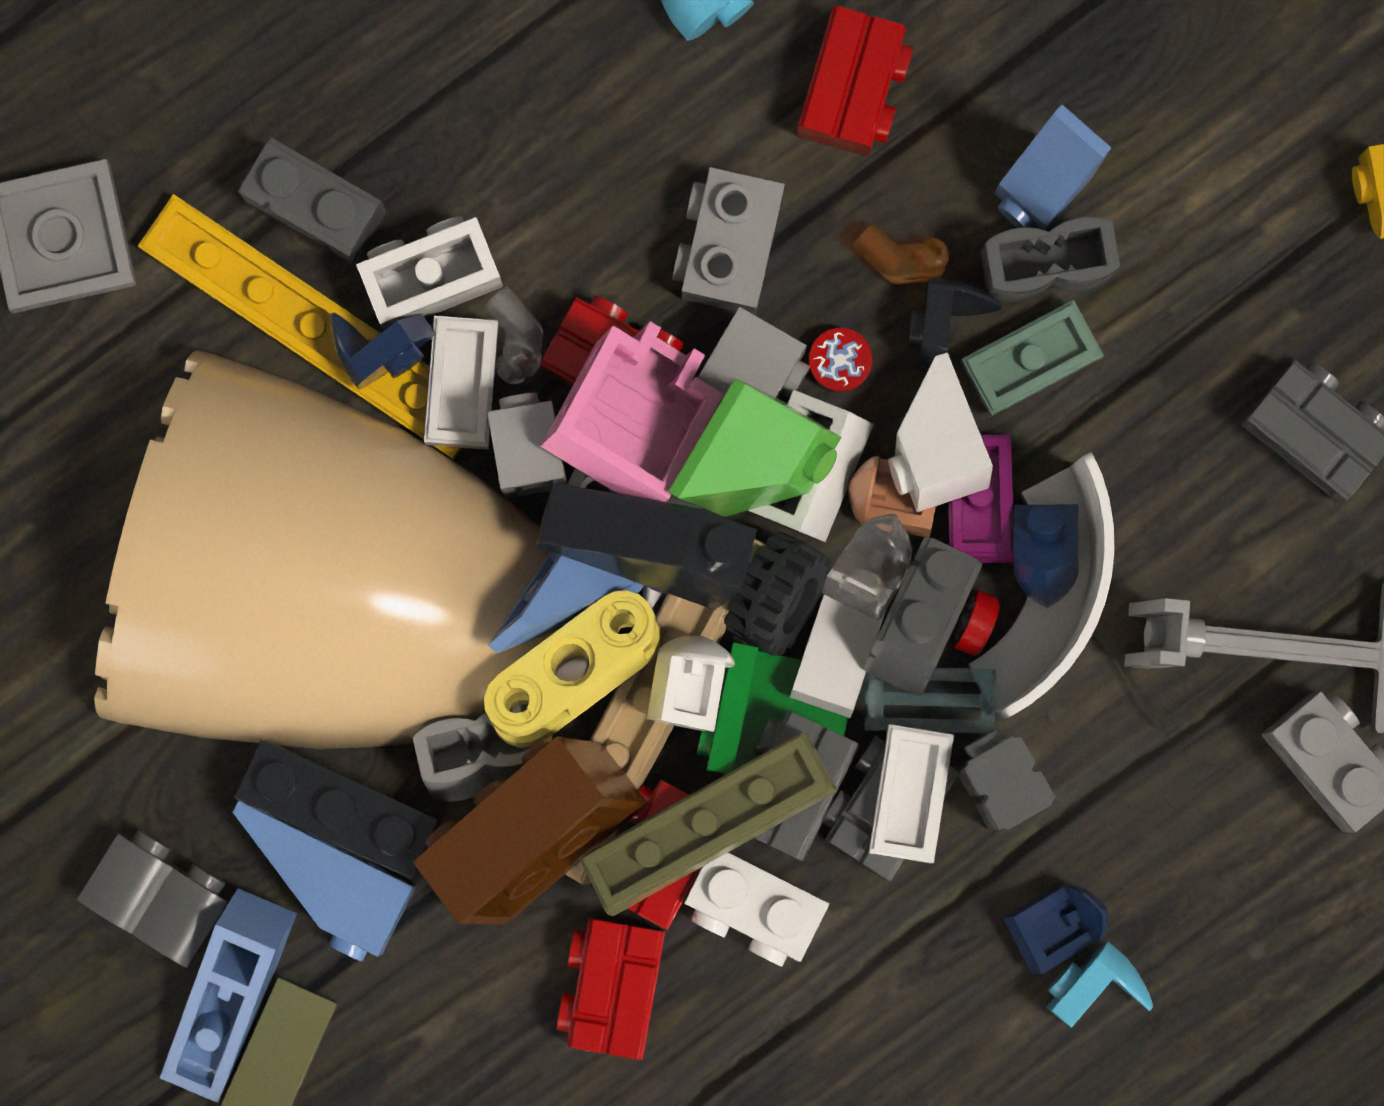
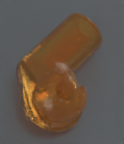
[852,223,949,285]

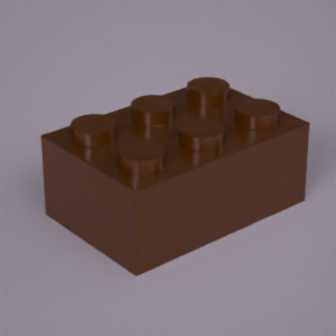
[413,736,648,925]

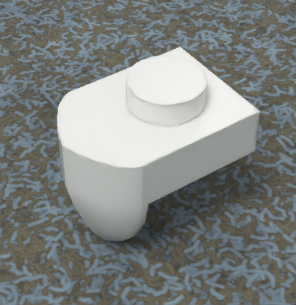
[647,636,735,732]

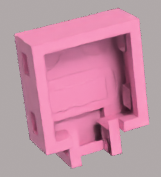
[540,321,723,502]

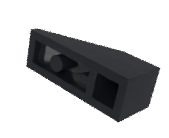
[535,483,757,610]

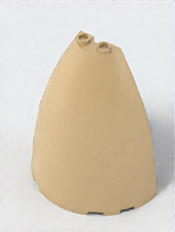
[94,350,590,749]

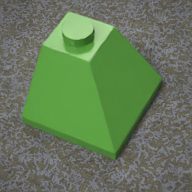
[668,378,842,517]

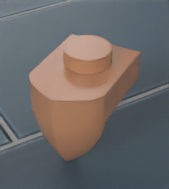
[848,456,936,538]

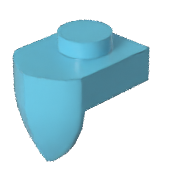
[661,0,754,41]
[1046,941,1153,1028]

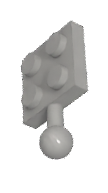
[0,159,137,313]

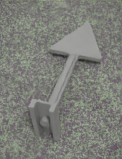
[1124,583,1384,733]

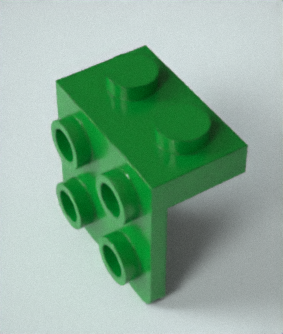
[697,642,848,775]

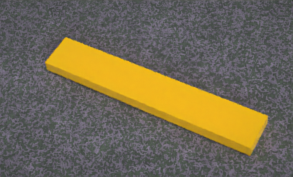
[138,194,462,460]

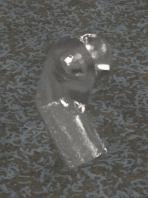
[484,286,544,384]

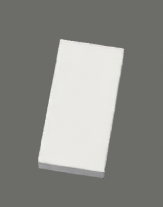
[424,316,498,450]
[789,578,890,718]
[868,725,954,863]

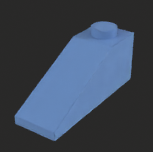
[994,105,1111,230]
[488,552,644,654]
[233,801,416,962]
[160,889,297,1103]

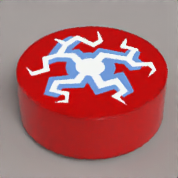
[808,328,872,393]
[951,589,1000,656]

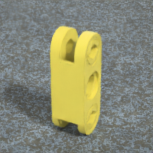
[484,590,661,748]

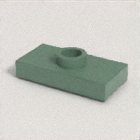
[960,300,1104,417]

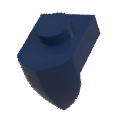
[329,312,436,390]
[1013,504,1079,608]
[1003,884,1108,974]

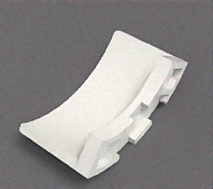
[968,452,1114,721]

